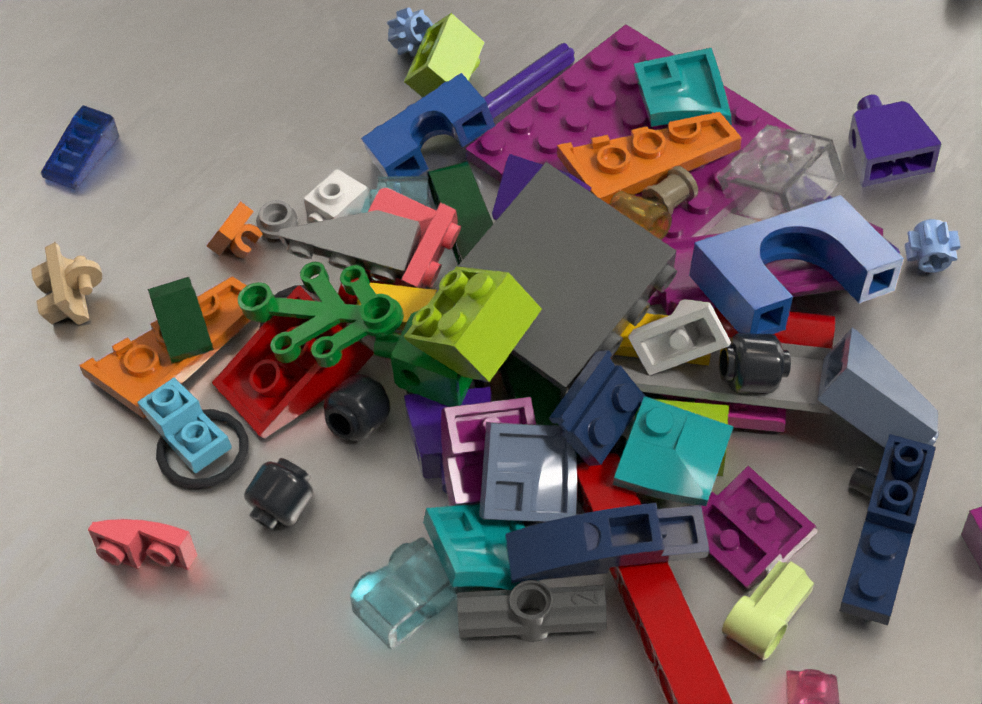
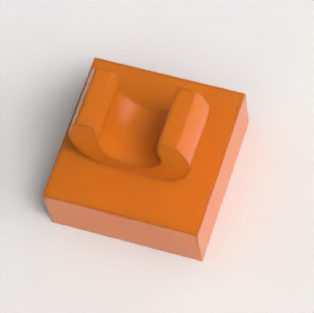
[207,201,263,259]

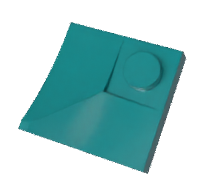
[634,48,732,127]
[613,396,734,506]
[423,504,539,590]

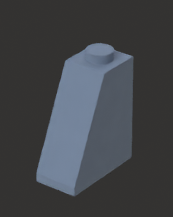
[817,327,939,448]

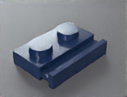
[549,350,646,466]

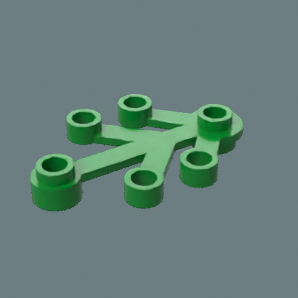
[238,261,404,368]

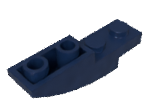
[839,434,936,626]
[505,503,710,583]

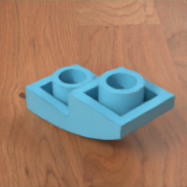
[137,378,232,474]

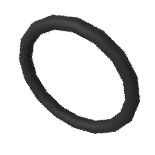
[156,409,248,489]

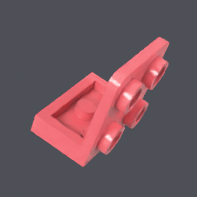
[364,188,461,289]

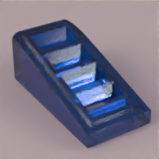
[41,105,120,190]

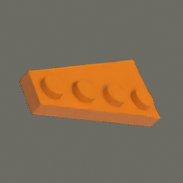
[557,112,742,205]
[79,276,251,419]

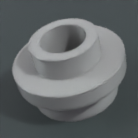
[256,200,298,239]

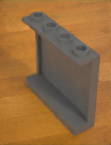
[435,162,677,400]

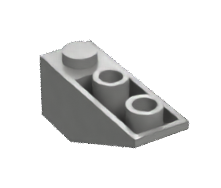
[278,210,422,283]

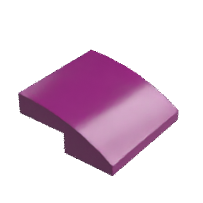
[441,397,536,506]
[701,466,818,590]

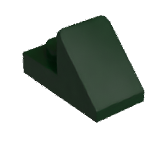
[148,277,214,363]

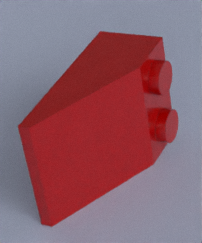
[212,285,374,439]

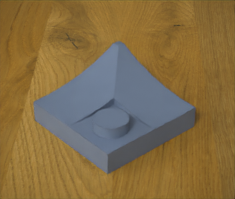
[479,422,577,522]

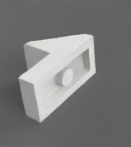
[628,299,731,376]

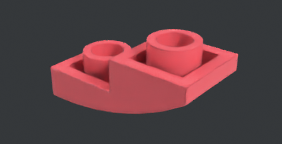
[88,519,197,570]

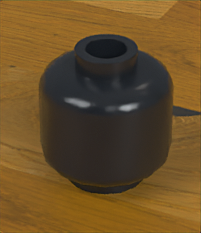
[719,333,791,393]
[323,374,391,441]
[244,458,314,530]

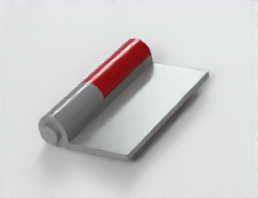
[612,304,835,414]

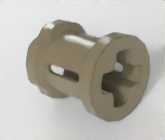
[642,166,698,220]

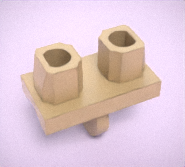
[31,242,102,325]

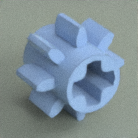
[387,7,433,57]
[905,219,961,273]

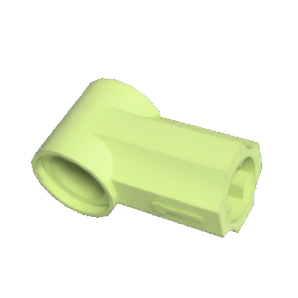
[722,561,814,660]

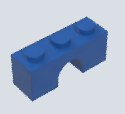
[361,73,495,191]

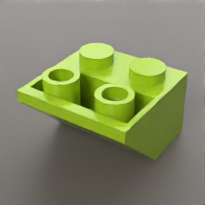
[404,266,542,382]

